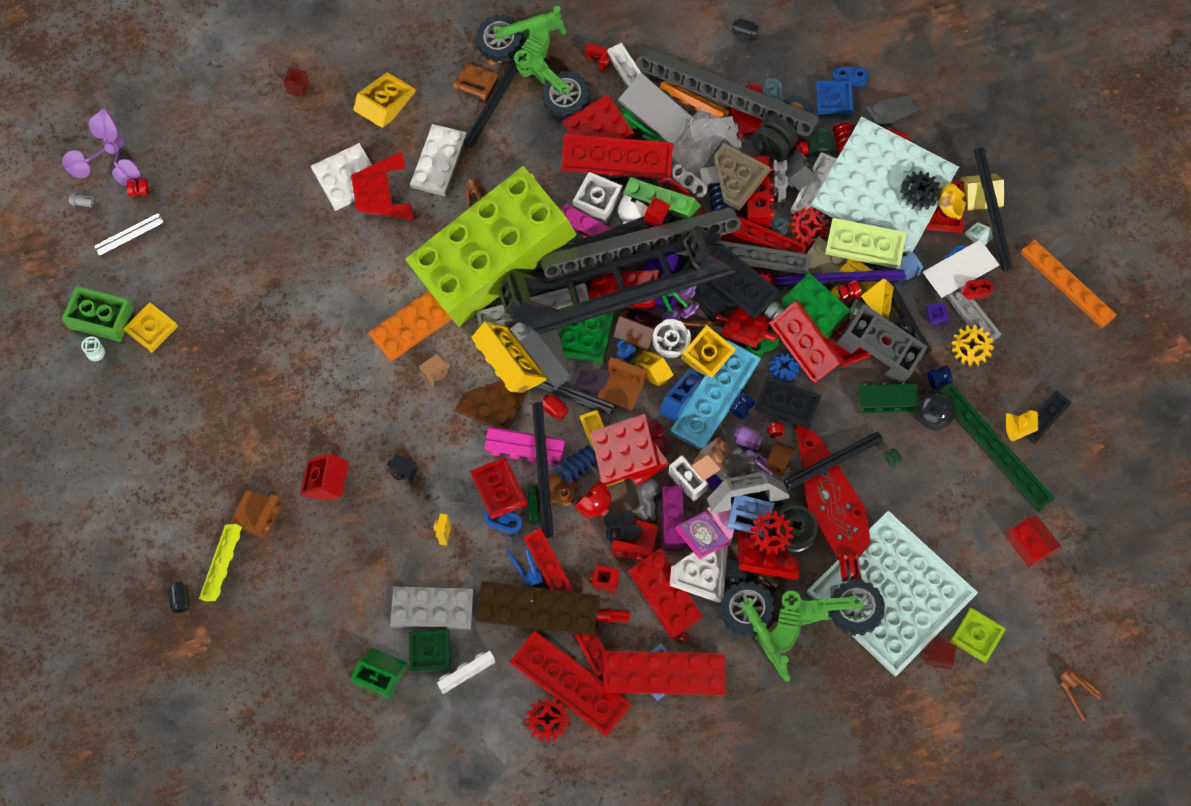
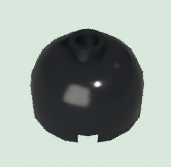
[916,392,955,431]

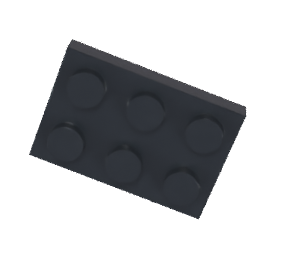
[754,376,822,430]

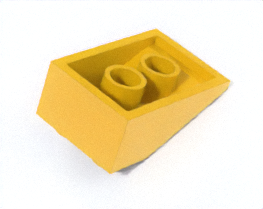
[354,72,416,128]

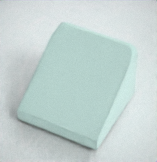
[965,222,993,245]

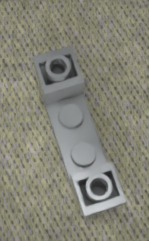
[707,472,789,514]

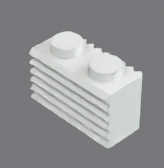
[669,455,709,502]

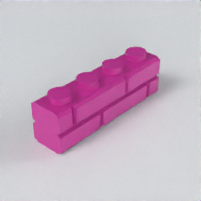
[485,427,566,465]

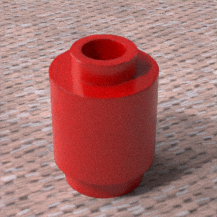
[541,394,569,421]

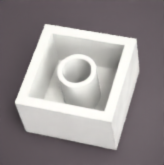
[573,172,622,225]

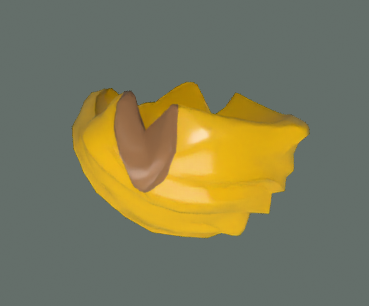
[938,183,966,219]

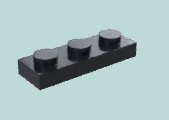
[1025,390,1072,444]

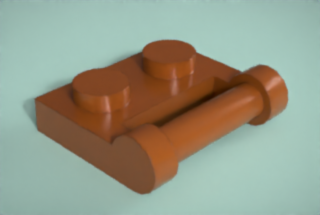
[453,63,498,101]

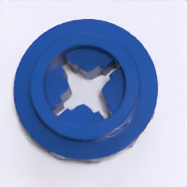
[769,352,799,381]

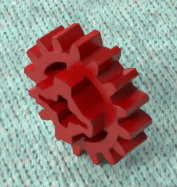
[789,207,829,247]
[750,511,794,555]
[525,697,570,744]

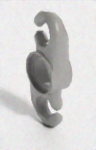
[671,164,708,197]

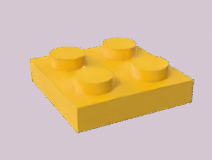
[123,302,178,353]

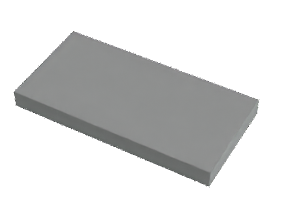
[617,73,695,146]

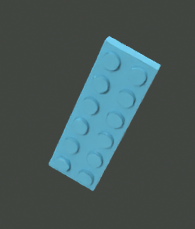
[670,341,761,451]

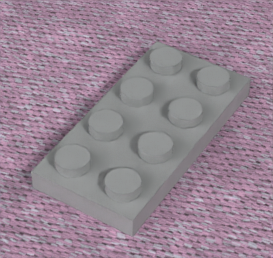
[390,587,474,630]

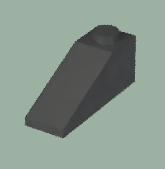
[863,96,918,127]

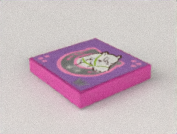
[675,511,730,559]

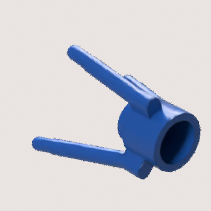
[507,548,545,588]

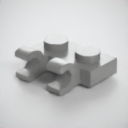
[773,160,788,203]

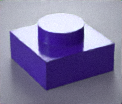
[925,302,949,325]

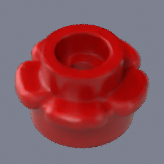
[795,140,809,155]
[767,422,785,439]

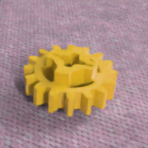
[952,325,994,367]

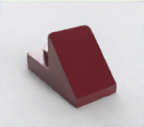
[648,419,671,456]

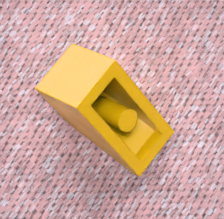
[631,350,673,387]

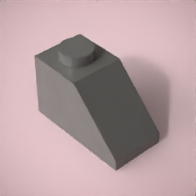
[785,149,816,191]

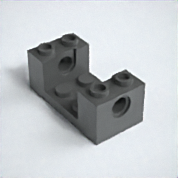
[836,304,927,384]

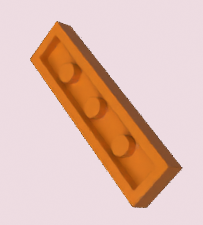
[659,81,729,119]

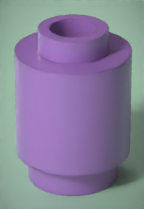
[733,425,763,450]

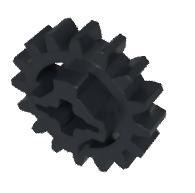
[900,171,941,211]

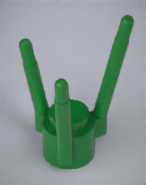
[623,113,660,142]

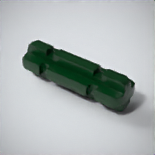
[527,485,539,523]

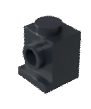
[386,455,418,486]
[725,560,747,587]

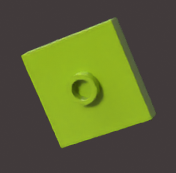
[950,607,1006,664]

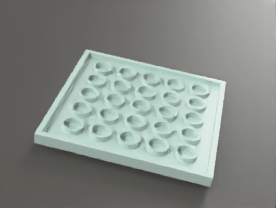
[811,117,959,256]
[806,511,978,677]

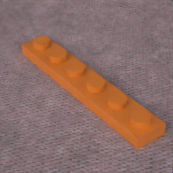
[1020,239,1117,329]

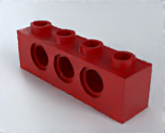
[747,156,774,227]

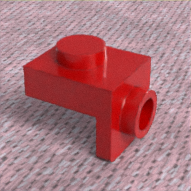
[585,43,610,72]

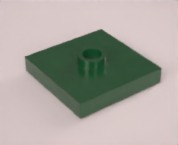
[409,630,451,673]

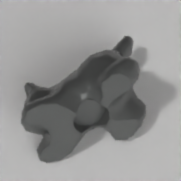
[630,478,662,521]

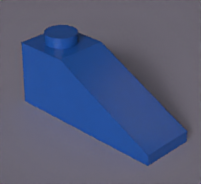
[659,368,705,422]

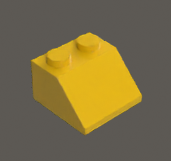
[681,325,736,378]

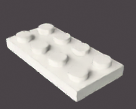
[410,124,467,196]

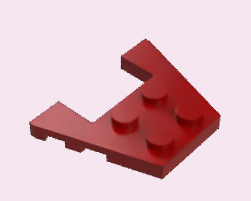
[351,152,414,221]

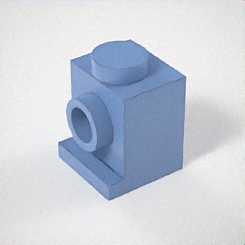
[892,252,923,281]

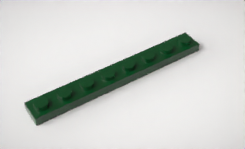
[939,383,1055,512]

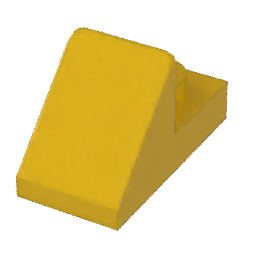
[1006,410,1038,441]

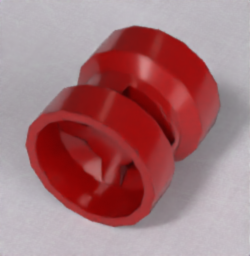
[126,178,149,197]
[837,280,862,304]

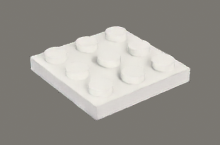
[311,143,372,211]

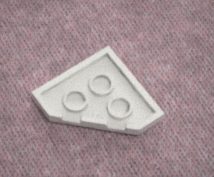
[670,545,728,603]

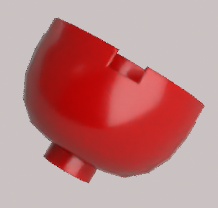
[573,480,612,518]

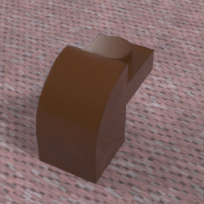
[766,441,795,476]

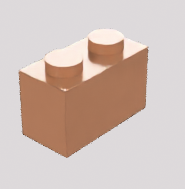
[691,437,731,481]

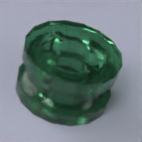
[884,448,902,468]

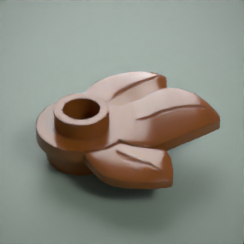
[549,475,577,506]

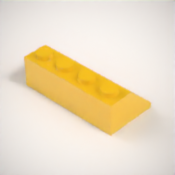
[471,321,548,393]

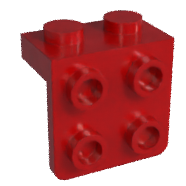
[612,520,658,562]

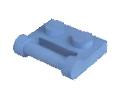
[727,495,774,538]

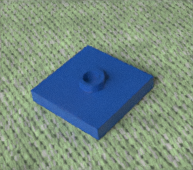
[815,81,853,115]

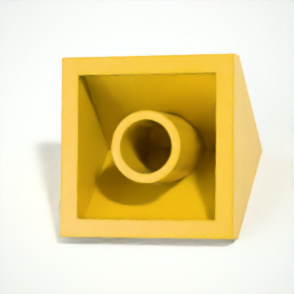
[861,279,894,320]

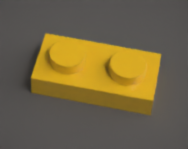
[434,513,451,546]

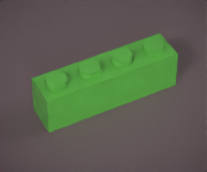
[623,178,701,219]

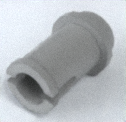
[69,192,94,208]

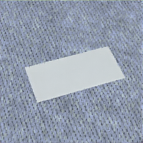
[923,240,999,298]

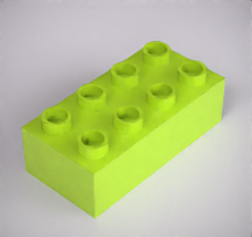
[405,166,576,328]

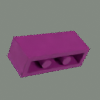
[662,486,685,550]

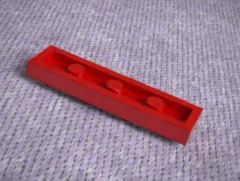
[732,217,807,254]

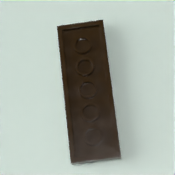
[475,581,600,637]

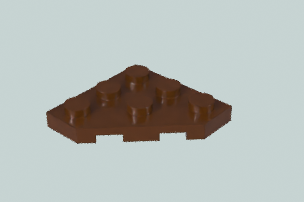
[455,380,531,430]

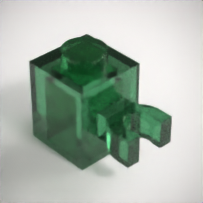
[808,127,836,157]

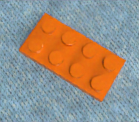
[368,290,451,362]

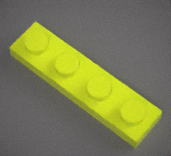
[199,524,242,601]

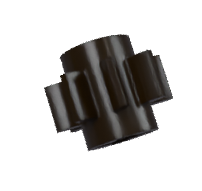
[757,574,781,591]

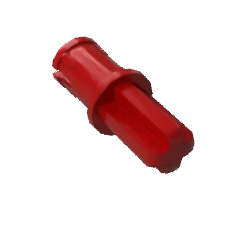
[597,607,630,623]

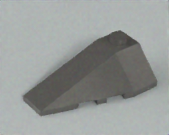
[510,322,571,389]

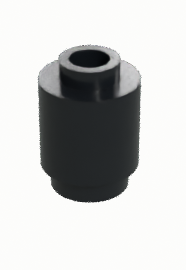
[731,18,758,40]
[167,582,190,613]

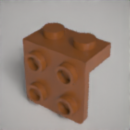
[598,357,646,411]
[231,490,282,539]

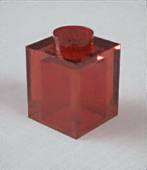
[284,68,310,98]
[924,641,956,670]

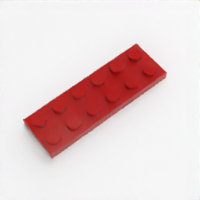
[561,134,673,179]
[509,631,632,738]
[603,651,726,696]

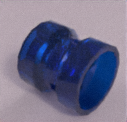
[927,365,953,389]
[729,393,755,420]

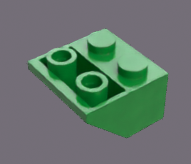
[351,647,408,700]

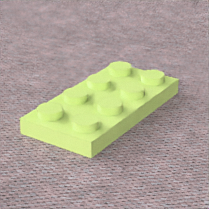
[825,218,907,269]

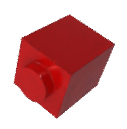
[643,197,671,227]

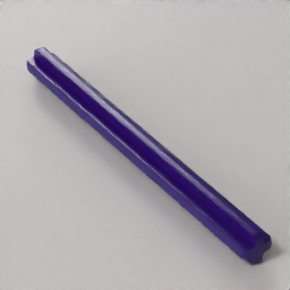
[774,269,906,286]

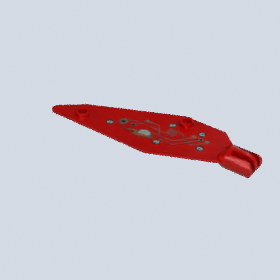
[796,425,871,582]

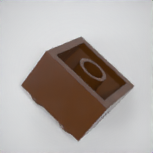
[613,308,664,350]

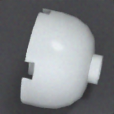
[618,195,648,224]
[652,319,691,358]

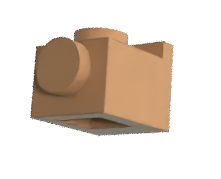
[419,354,450,388]

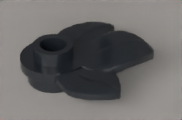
[604,510,643,543]

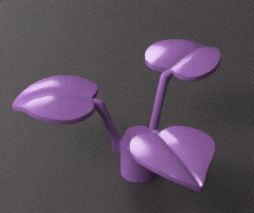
[62,108,142,186]

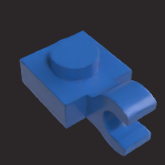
[616,339,635,363]

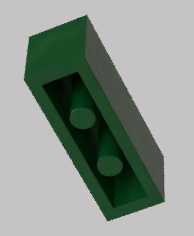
[857,382,918,414]

